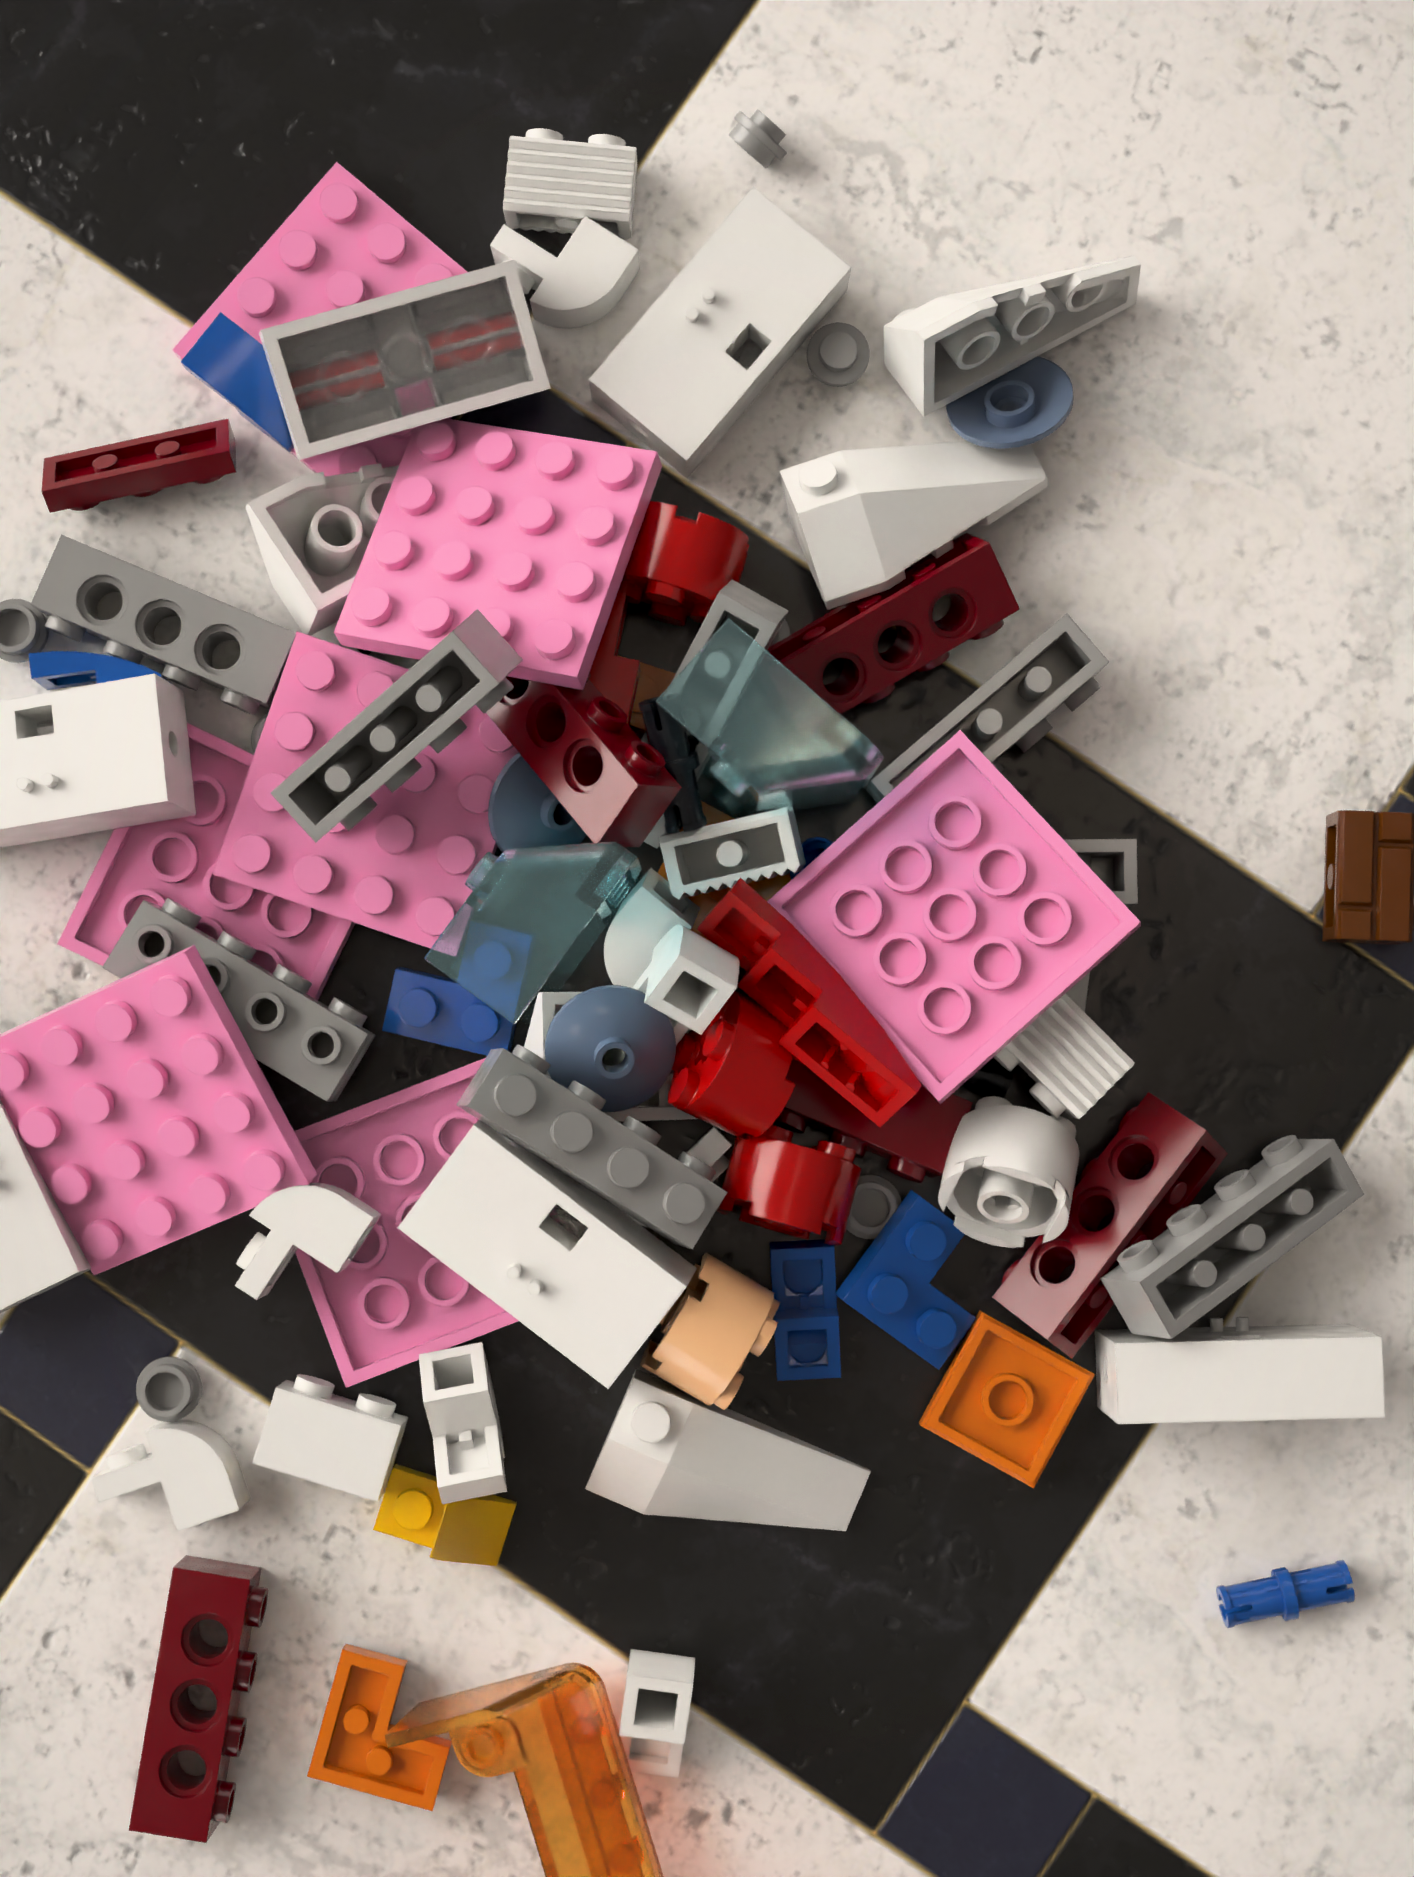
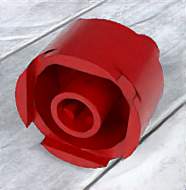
[618,501,749,626]
[668,991,802,1140]
[716,1125,862,1245]

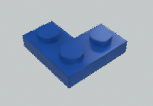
[382,920,537,1056]
[835,1190,976,1370]

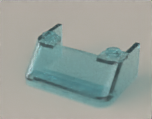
[656,618,884,818]
[424,841,643,1026]

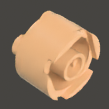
[640,1253,780,1410]

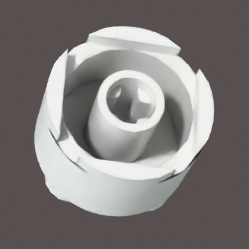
[938,1096,1079,1248]

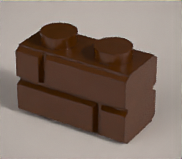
[1322,810,1414,945]

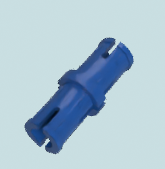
[1216,1560,1355,1628]

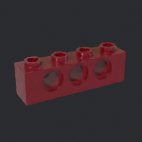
[756,532,1020,737]
[486,672,682,847]
[992,1092,1228,1359]
[129,1555,268,1843]

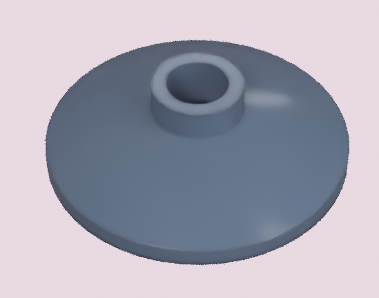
[946,356,1074,449]
[488,752,587,867]
[544,985,676,1112]

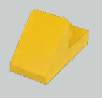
[373,1464,517,1566]

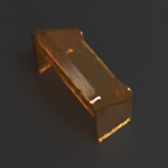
[384,1662,664,1877]

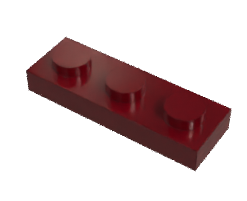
[41,419,236,513]

